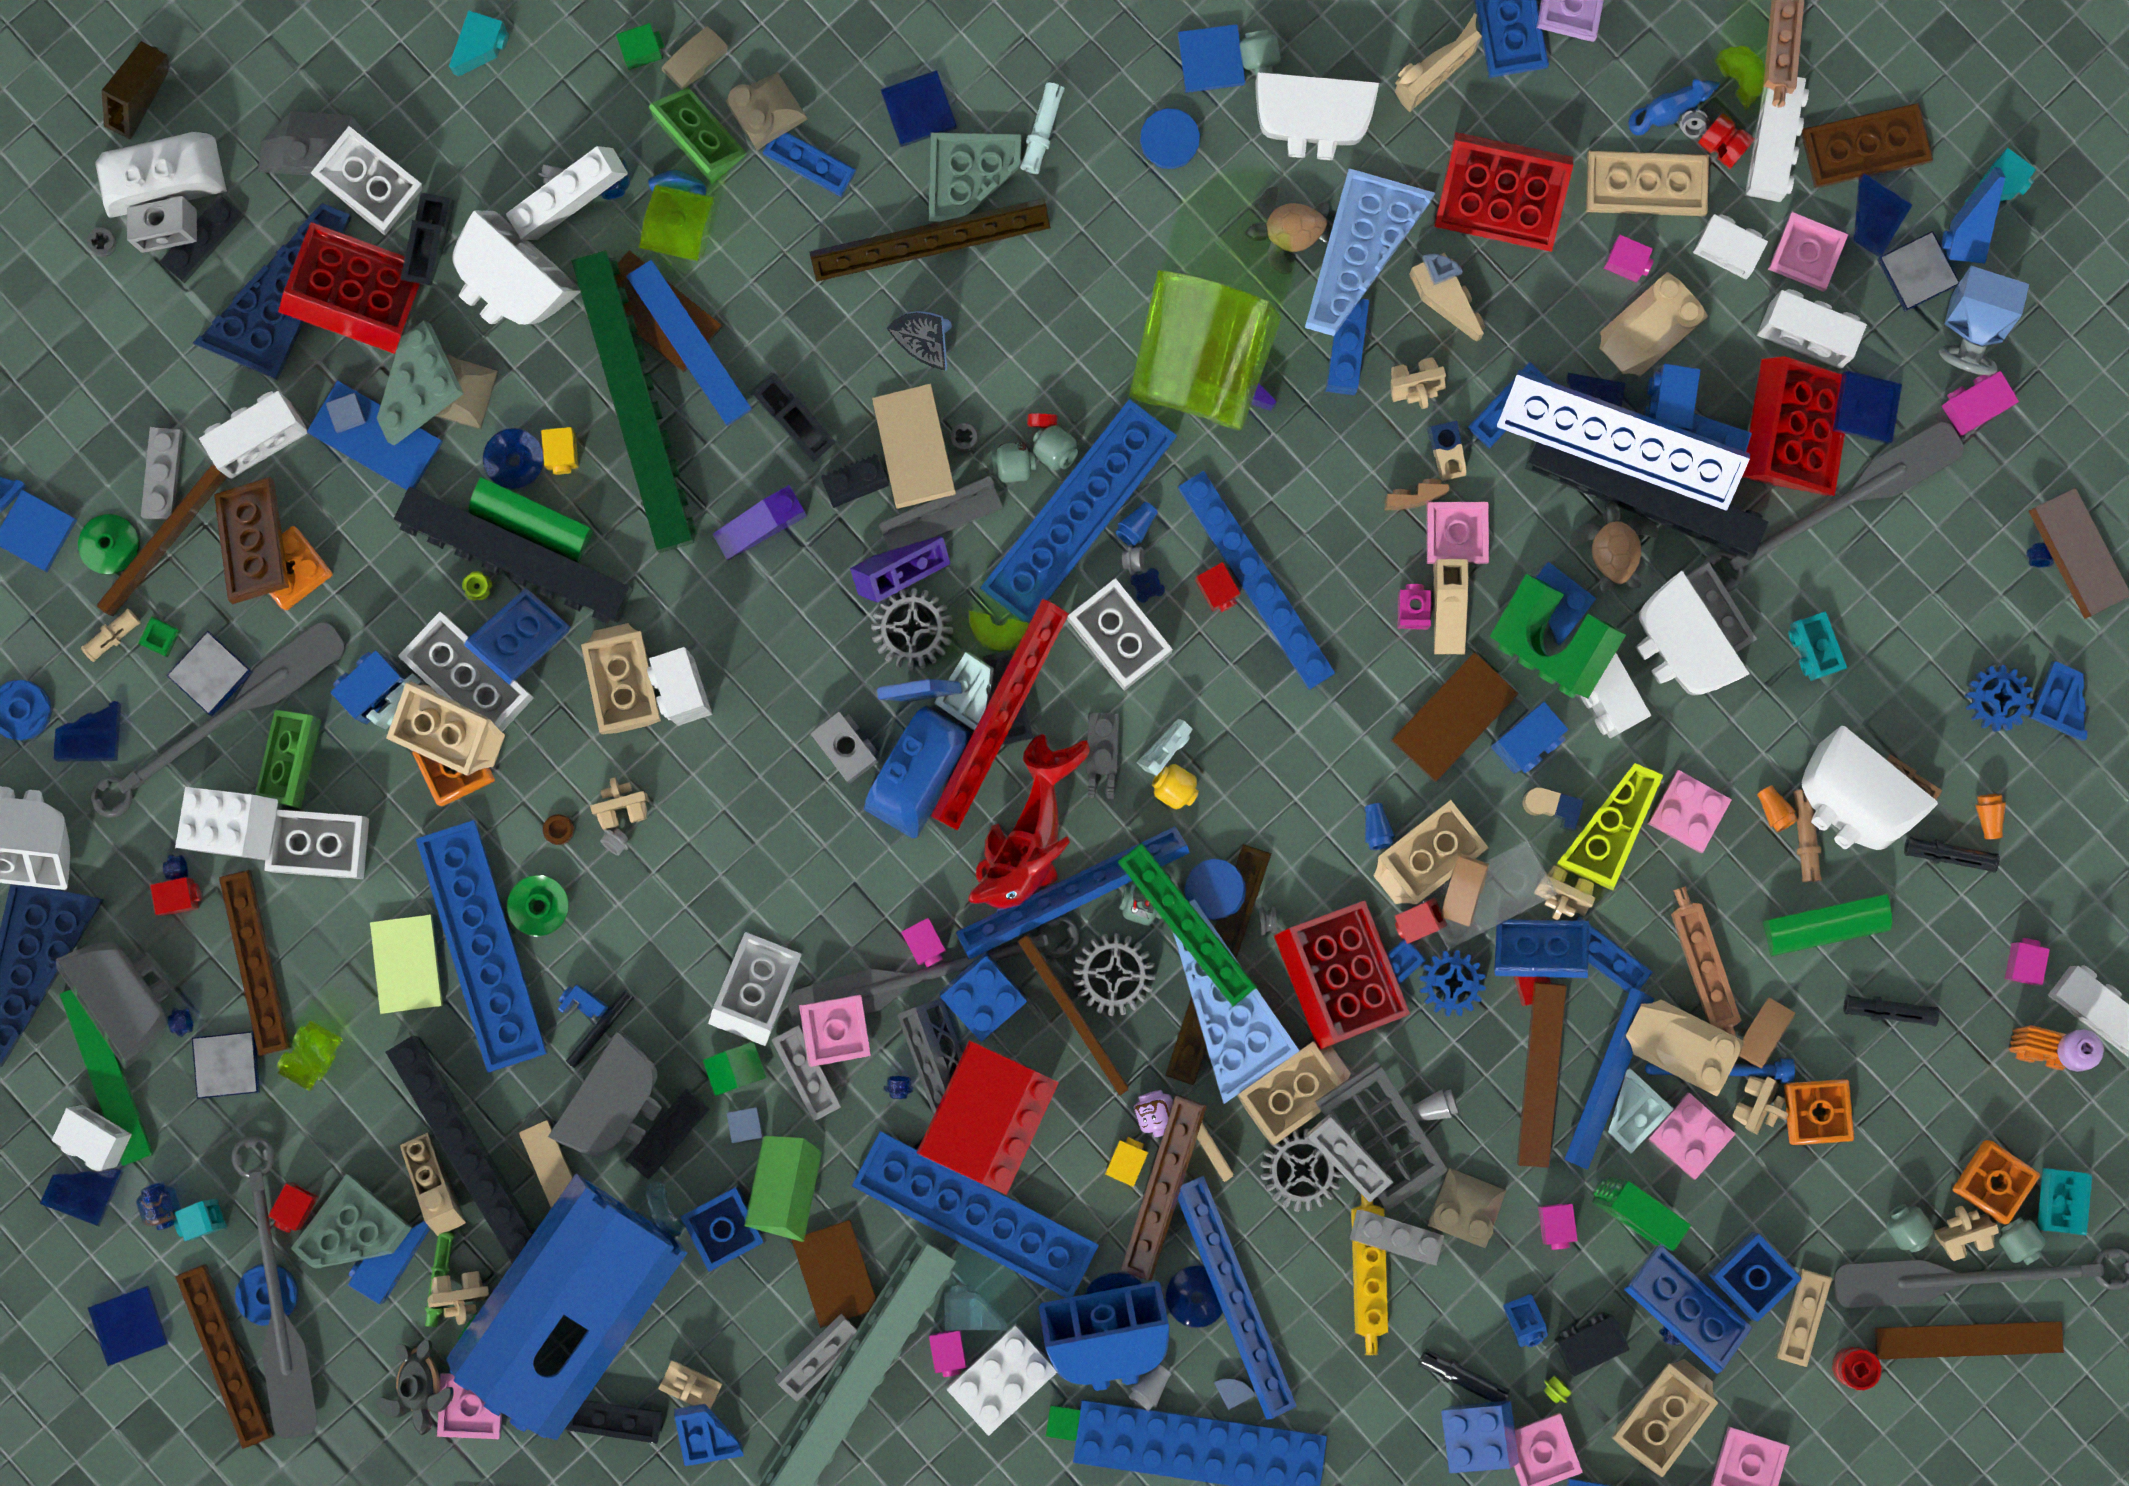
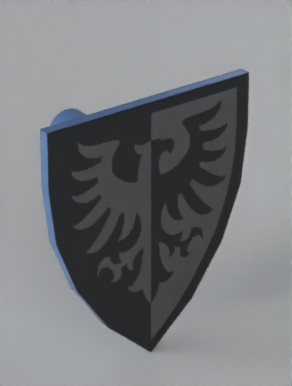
[887,311,952,371]

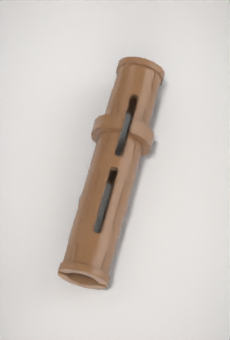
[1793,790,1822,883]

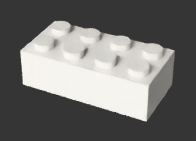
[398,612,534,732]

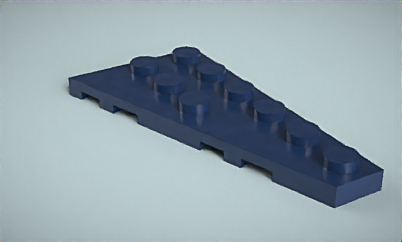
[193,203,352,381]
[0,884,104,1067]

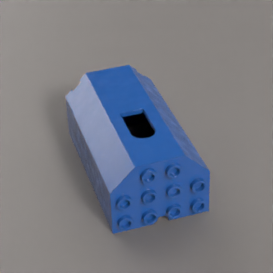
[446,1173,687,1440]

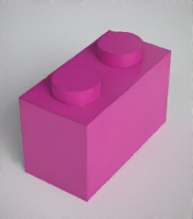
[1942,371,2019,437]

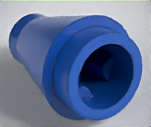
[1115,502,1158,547]
[1365,803,1395,850]

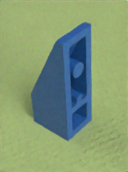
[1942,167,2006,264]
[348,1221,431,1304]

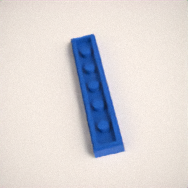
[626,260,752,426]
[1565,988,1655,1170]

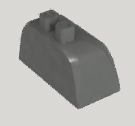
[56,942,171,1069]
[548,1029,662,1156]

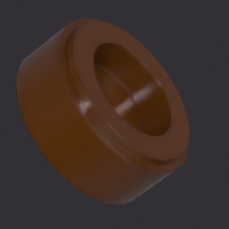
[543,814,575,845]

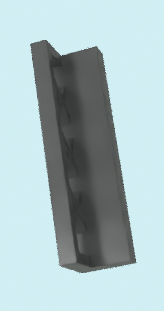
[879,476,1003,550]
[897,998,962,1115]

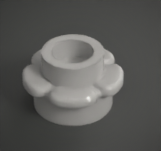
[1679,110,1710,138]
[538,164,565,184]
[1122,545,1145,575]
[600,828,629,856]

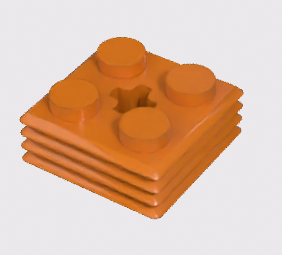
[269,526,333,610]
[412,751,495,806]
[2008,1025,2082,1070]
[1784,1079,1854,1145]
[1953,1140,2040,1224]

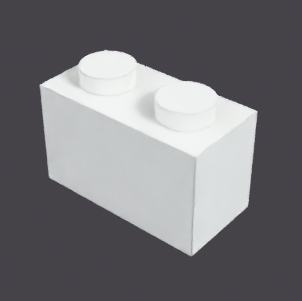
[1693,214,1768,279]
[51,1105,132,1171]

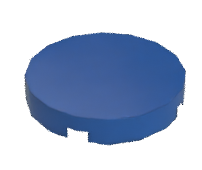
[1140,108,1200,169]
[0,680,52,741]
[1184,859,1246,921]
[235,1264,298,1326]

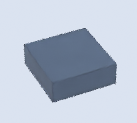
[326,393,366,433]
[726,1107,763,1143]

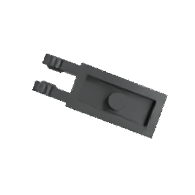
[1086,713,1119,799]

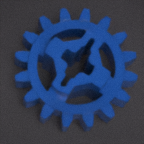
[1965,665,2034,732]
[1418,950,1486,1017]

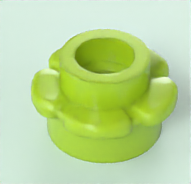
[462,571,492,601]
[1543,1375,1572,1404]

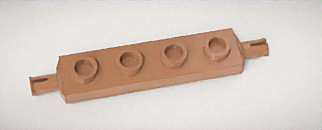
[1763,0,1804,108]
[1671,886,1742,1037]

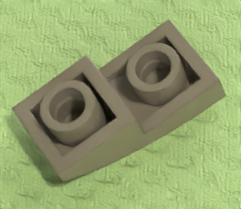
[662,26,728,90]

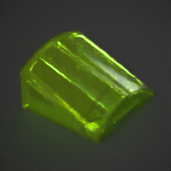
[1129,270,1281,431]

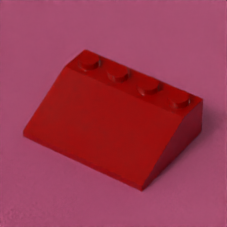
[1434,132,1574,252]
[278,222,420,354]
[1742,356,1845,496]
[1274,900,1410,1050]
[917,1040,1059,1195]

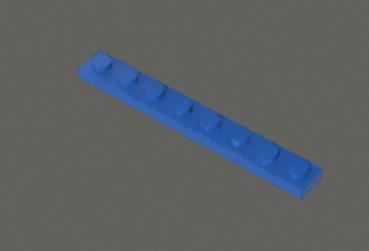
[1178,470,1335,690]
[956,826,1190,960]
[1178,1176,1297,1420]

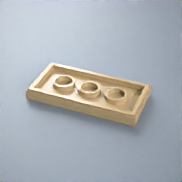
[1586,151,1709,216]
[872,384,956,509]

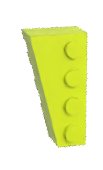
[1557,763,1663,891]

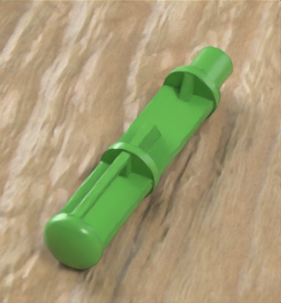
[424,1231,455,1327]

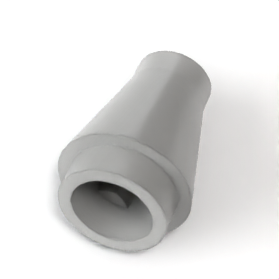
[1411,1088,1459,1122]
[1129,1364,1172,1412]

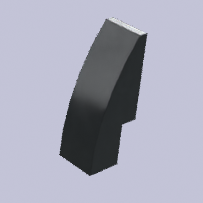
[401,192,454,286]
[749,372,836,462]

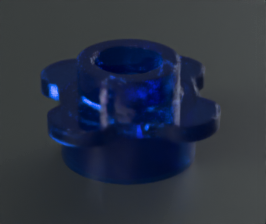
[1130,568,1165,603]

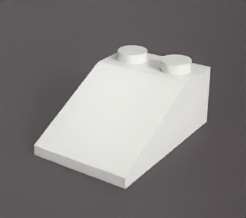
[311,126,423,235]
[708,932,802,1046]

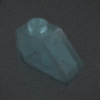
[945,1285,1008,1331]

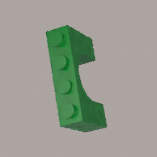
[1490,573,1626,699]
[1592,1177,1691,1251]

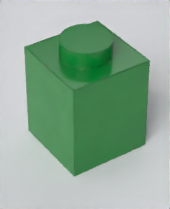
[616,23,665,70]

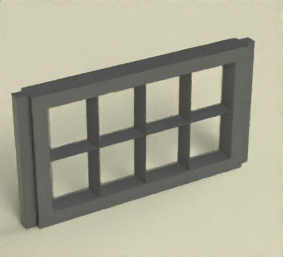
[1315,1060,1448,1212]

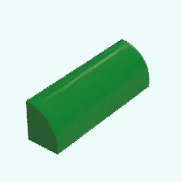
[468,477,594,563]
[1762,894,1892,957]

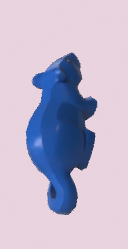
[1628,79,1720,135]

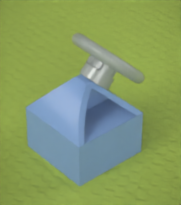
[1939,266,2029,375]

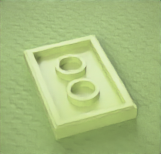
[370,915,443,1014]

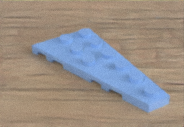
[1305,168,1435,336]
[1173,899,1299,1104]

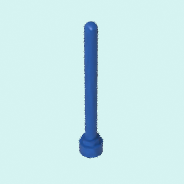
[1645,1058,1795,1083]

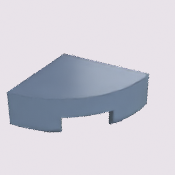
[1422,253,1463,285]
[1213,1378,1256,1410]

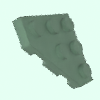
[929,133,1021,224]
[377,320,464,446]
[291,1174,412,1269]

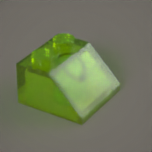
[639,184,715,261]

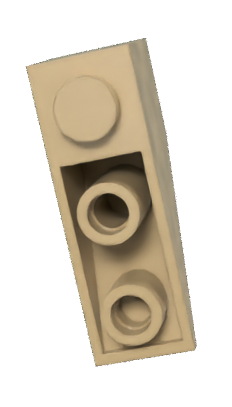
[1409,253,1485,341]
[1433,559,1468,654]
[400,1133,466,1236]

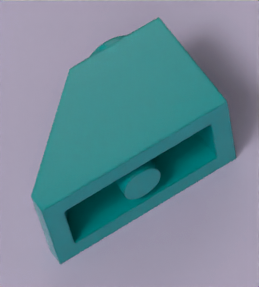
[449,10,509,76]
[1964,148,2037,202]
[174,1198,227,1241]

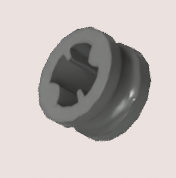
[87,228,116,257]
[950,423,979,453]
[1259,907,1277,935]

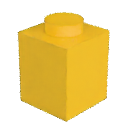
[541,427,579,475]
[1105,1137,1148,1187]

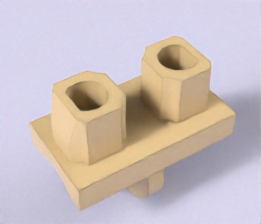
[1391,357,1446,409]
[590,777,649,830]
[1534,866,1595,920]
[1733,1076,1789,1135]
[1934,1206,1999,1261]
[428,1271,489,1325]
[658,1360,722,1410]

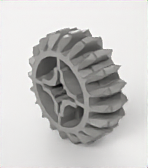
[871,588,954,670]
[1073,933,1155,1016]
[1260,1128,1343,1212]

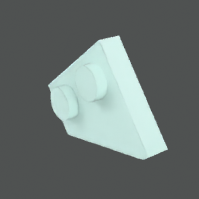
[934,652,994,731]
[366,673,427,730]
[1136,719,1193,776]
[1608,1068,1673,1154]

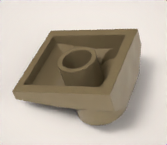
[725,72,808,150]
[435,355,498,429]
[1427,1168,1506,1248]

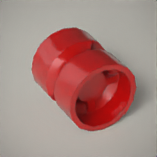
[1698,113,1755,169]
[1832,1346,1882,1390]

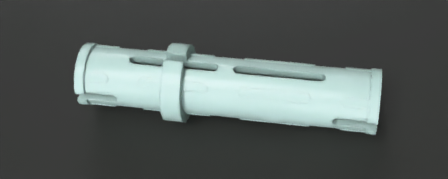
[1020,82,1064,174]

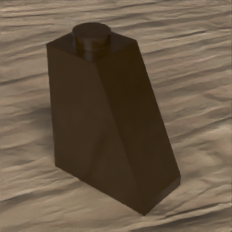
[101,41,168,140]

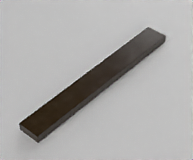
[809,198,1051,282]
[1165,844,1272,1086]

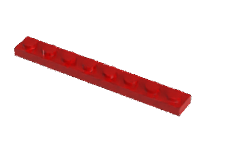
[931,599,1069,831]

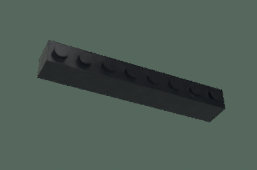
[1525,441,1769,561]
[394,487,633,624]
[385,1036,535,1264]

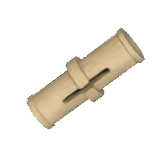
[81,608,141,662]

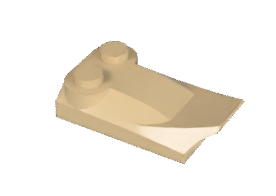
[1395,13,1482,112]
[1599,272,1708,377]
[581,623,661,734]
[386,681,505,776]
[1374,800,1489,905]
[1626,999,1745,1096]
[1237,1041,1351,1145]
[1611,1359,1718,1477]

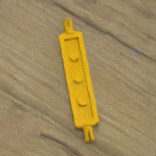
[1351,1194,1388,1355]

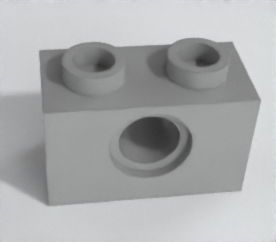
[127,196,197,253]
[810,712,878,784]

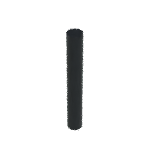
[566,990,634,1069]

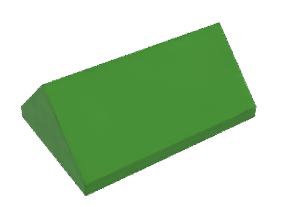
[649,87,747,184]
[255,710,322,809]
[744,1136,822,1242]

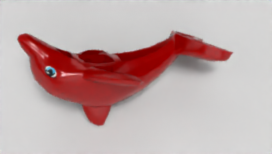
[968,734,1090,909]

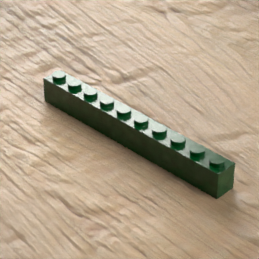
[571,250,697,553]

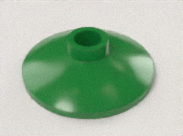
[78,514,139,575]
[507,875,569,937]

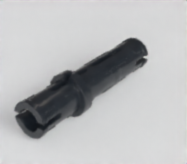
[1904,836,2000,873]
[1843,995,1940,1027]
[1418,1348,1510,1402]

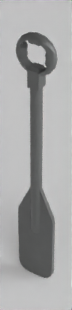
[1703,422,1964,592]
[91,622,345,818]
[788,915,1079,1031]
[231,1136,317,1439]
[1834,1247,2129,1308]

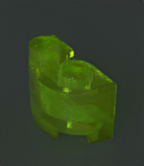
[1714,45,1765,110]
[969,611,1029,651]
[277,1020,342,1091]

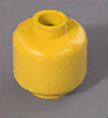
[1152,764,1199,809]

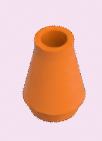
[1757,785,1798,833]
[1975,794,2006,839]

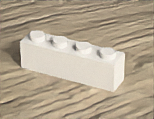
[1745,77,1809,202]
[506,146,628,240]
[2048,965,2129,1058]

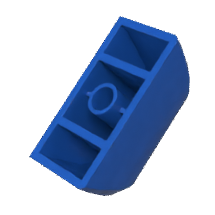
[863,705,973,839]
[1038,1281,1169,1391]

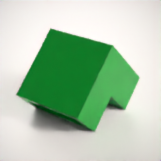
[703,1042,766,1096]

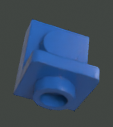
[558,985,609,1018]
[1503,1294,1548,1347]

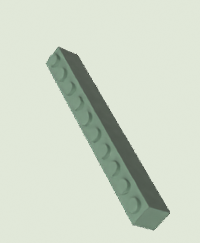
[757,1235,956,1486]

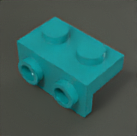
[1788,611,1847,681]
[2037,1168,2092,1235]

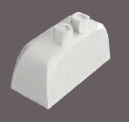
[1255,72,1379,160]
[95,132,227,218]
[452,211,580,325]
[1635,571,1749,695]
[1802,726,1938,850]
[0,786,70,890]

